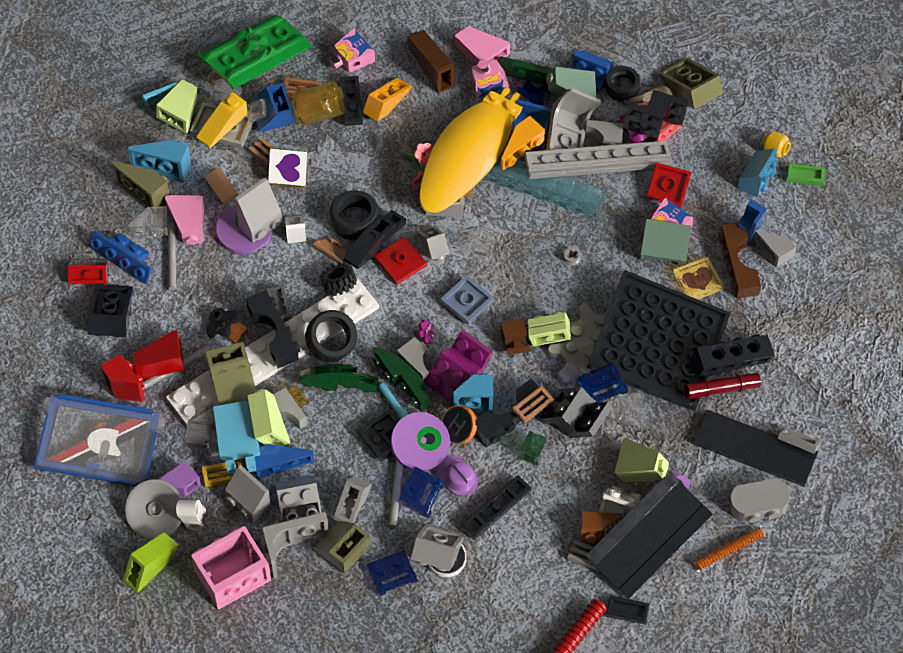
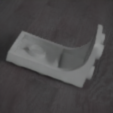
[546,88,601,150]
[260,512,329,578]

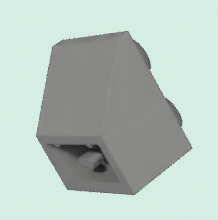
[275,475,322,522]

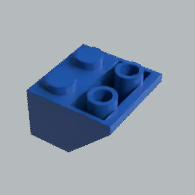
[250,82,295,133]

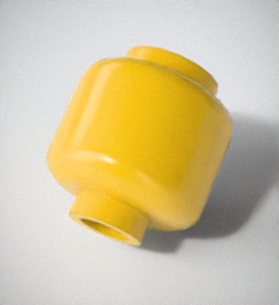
[762,131,791,158]

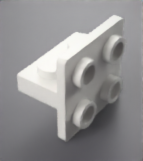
[599,486,642,518]

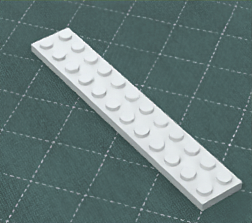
[166,278,379,428]

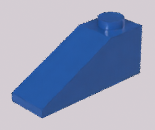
[255,444,315,479]

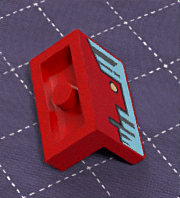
[68,260,108,284]

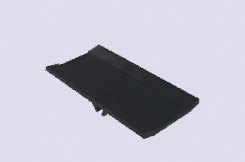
[585,471,713,599]

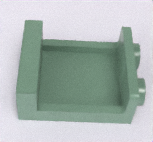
[637,219,691,267]

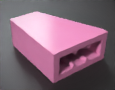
[455,26,510,65]
[165,195,204,245]

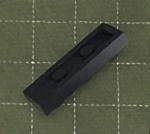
[340,76,363,126]

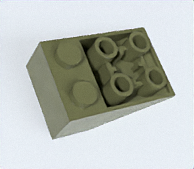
[205,342,256,405]

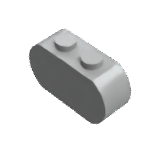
[729,478,790,523]

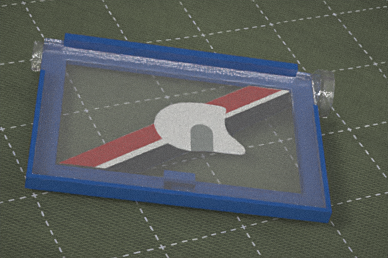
[34,394,167,486]

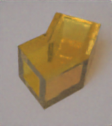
[288,385,308,408]

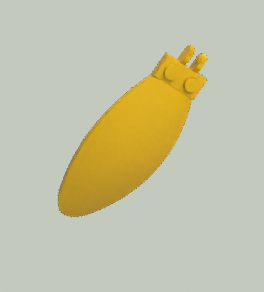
[419,87,523,213]

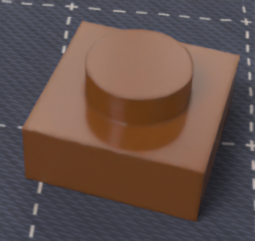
[225,322,248,344]

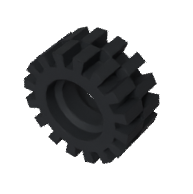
[320,262,357,296]

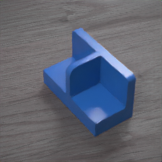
[738,200,767,243]

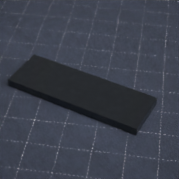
[693,410,818,487]

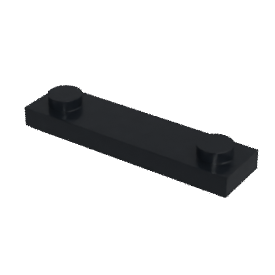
[460,475,532,541]

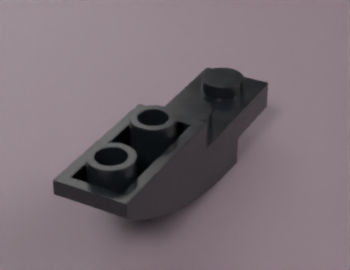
[344,210,407,269]

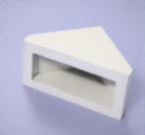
[285,215,306,243]

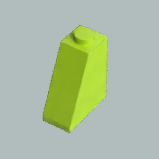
[123,532,179,593]

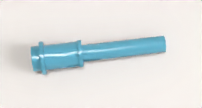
[379,383,408,421]

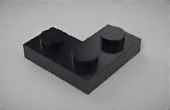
[357,410,399,462]

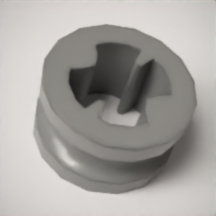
[564,247,581,266]

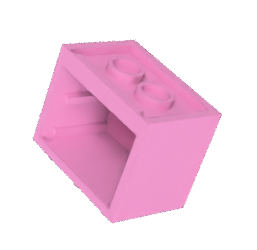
[191,526,271,610]

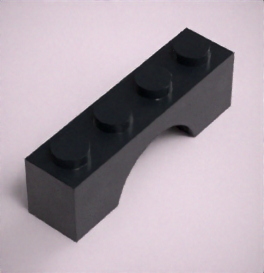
[246,290,300,369]
[475,378,546,447]

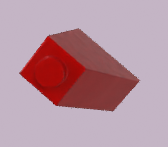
[131,330,184,379]

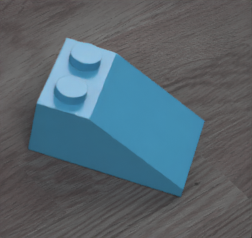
[128,140,191,182]

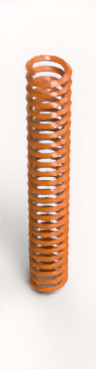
[694,526,765,571]

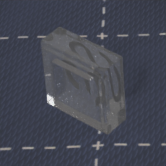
[247,98,267,123]

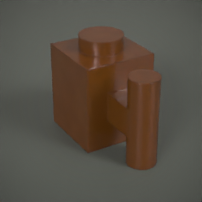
[500,318,531,356]

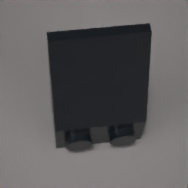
[87,284,133,338]

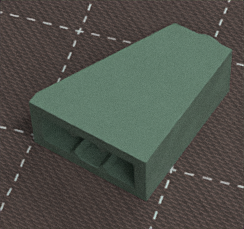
[546,67,596,98]

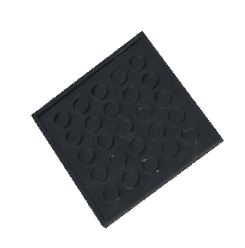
[586,270,730,411]

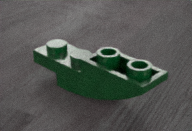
[372,347,428,412]
[298,364,379,393]

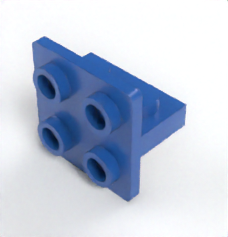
[571,50,614,91]

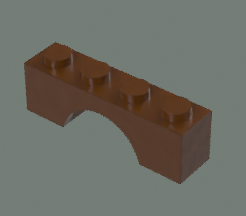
[718,223,761,298]

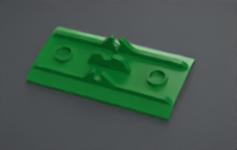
[196,14,312,90]

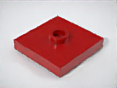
[646,162,692,208]
[375,237,427,285]

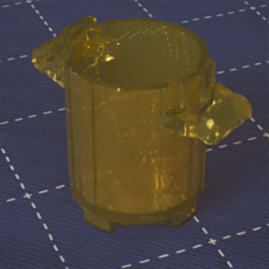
[291,80,345,126]

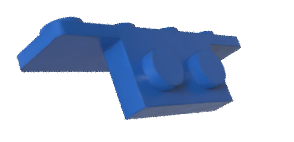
[88,230,152,284]

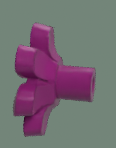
[414,319,435,344]

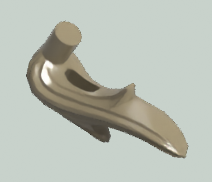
[623,86,673,106]

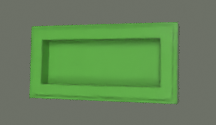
[786,163,825,186]

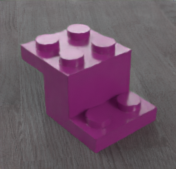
[425,330,493,404]

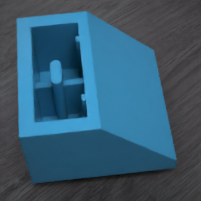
[738,149,779,198]

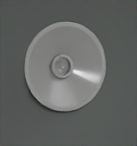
[125,479,183,539]

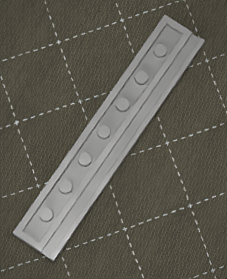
[524,141,673,179]

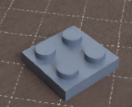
[440,275,494,325]

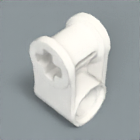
[176,500,206,531]

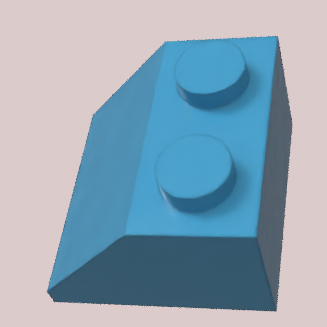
[454,373,493,414]

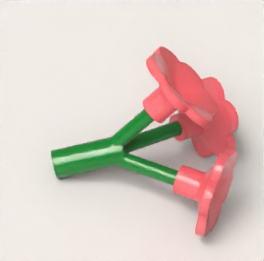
[404,143,433,189]

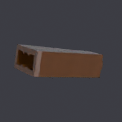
[408,29,454,94]

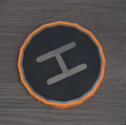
[442,405,477,444]

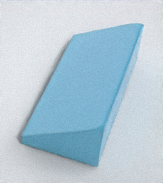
[141,82,177,107]

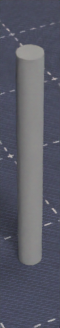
[168,222,176,291]
[142,345,211,389]
[389,459,403,528]

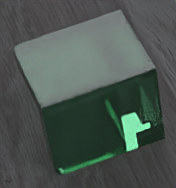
[520,431,547,466]

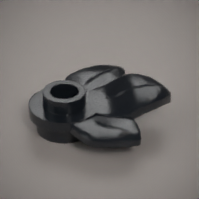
[206,308,241,339]

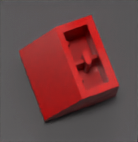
[101,354,146,402]

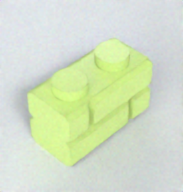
[528,312,571,347]

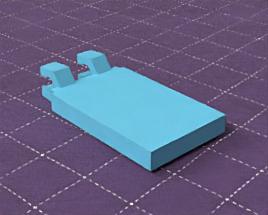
[213,400,260,476]

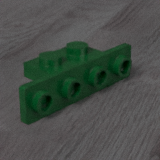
[498,56,552,86]

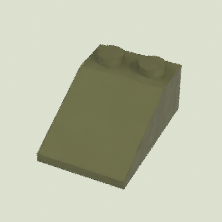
[659,57,723,109]
[112,161,170,215]

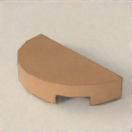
[312,238,346,265]

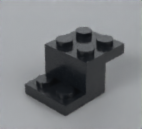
[623,90,689,138]
[539,387,613,438]

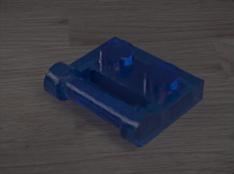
[578,362,628,402]
[397,466,445,518]
[367,550,418,596]

